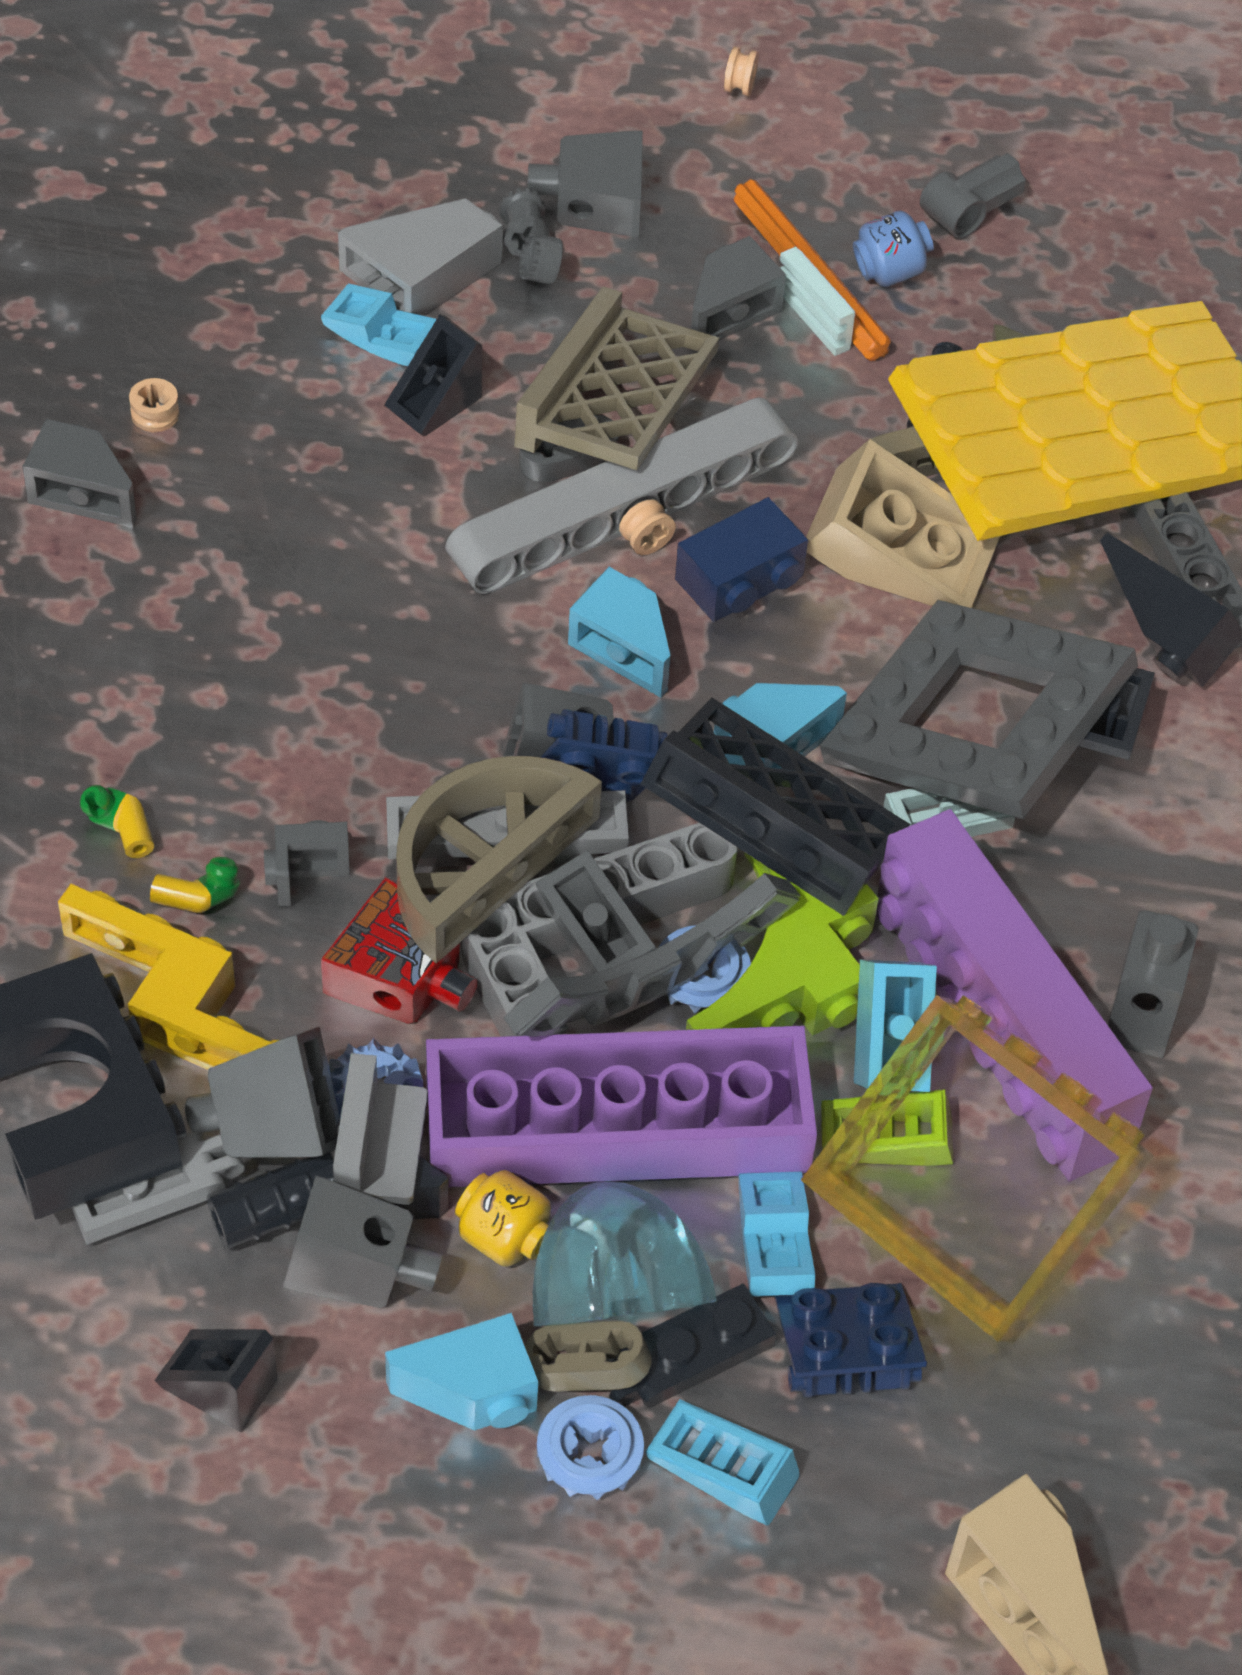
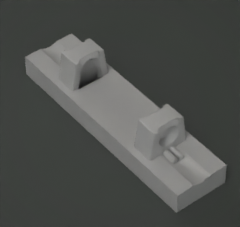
[386,791,629,867]

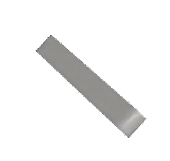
[445,397,799,594]

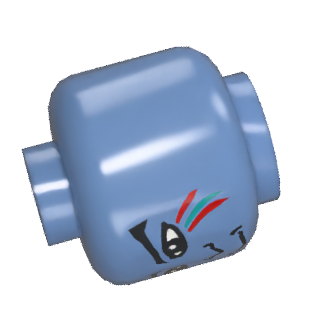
[852,210,934,287]

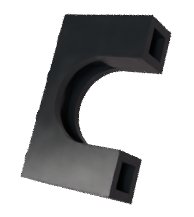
[0,953,187,1220]

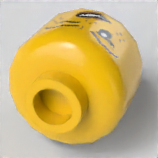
[455,1170,554,1267]

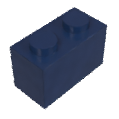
[675,497,808,623]

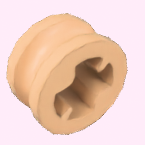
[724,47,759,96]
[129,378,180,432]
[619,499,676,555]

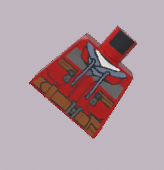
[321,877,478,1024]

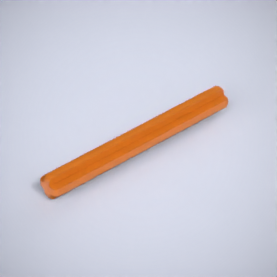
[734,179,891,361]

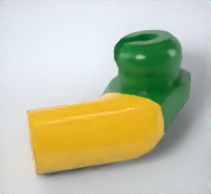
[80,785,154,858]
[150,857,240,913]

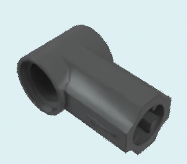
[920,153,1026,239]

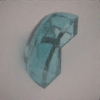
[533,1182,717,1326]

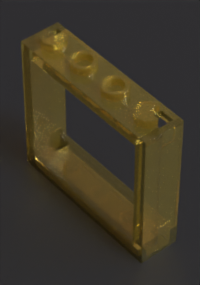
[801,995,1154,1342]

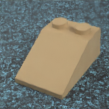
[806,439,1000,608]
[945,1474,1108,1675]

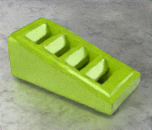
[821,1089,954,1166]

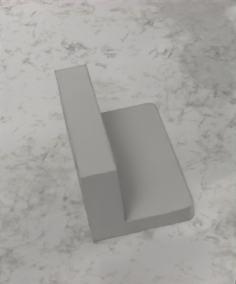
[333,1053,428,1205]

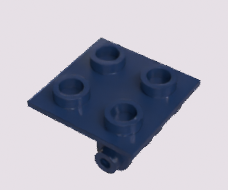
[540,709,668,802]
[774,1283,927,1398]

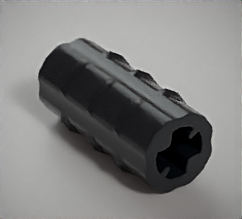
[206,1152,334,1249]

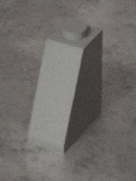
[338,198,502,316]

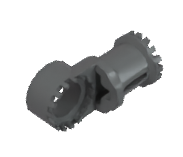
[499,188,563,285]

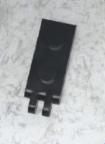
[609,1283,777,1408]

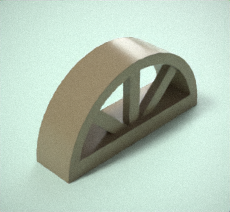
[396,756,602,963]

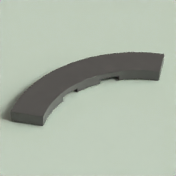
[503,873,801,1036]

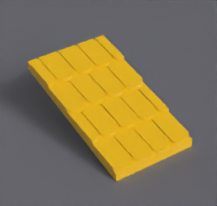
[888,301,1242,541]

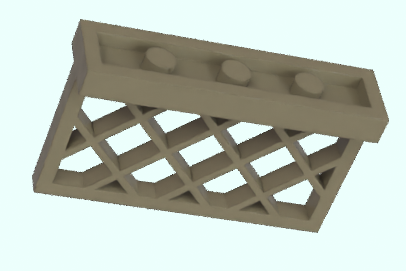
[514,286,719,470]

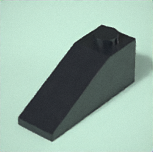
[1100,532,1242,687]

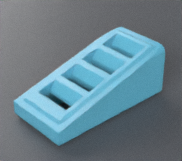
[645,1399,800,1526]

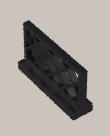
[640,697,911,916]

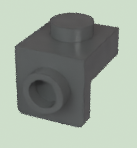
[264,820,350,906]

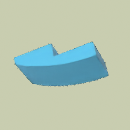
[321,283,436,366]
[738,1171,815,1296]

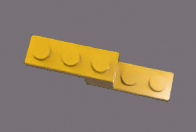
[58,883,279,1070]

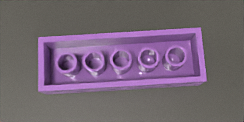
[876,809,1153,1182]
[426,1026,817,1187]

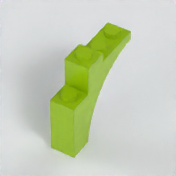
[686,853,879,1036]

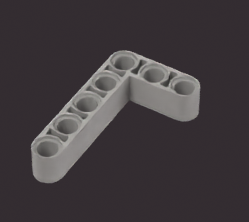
[461,823,738,1037]

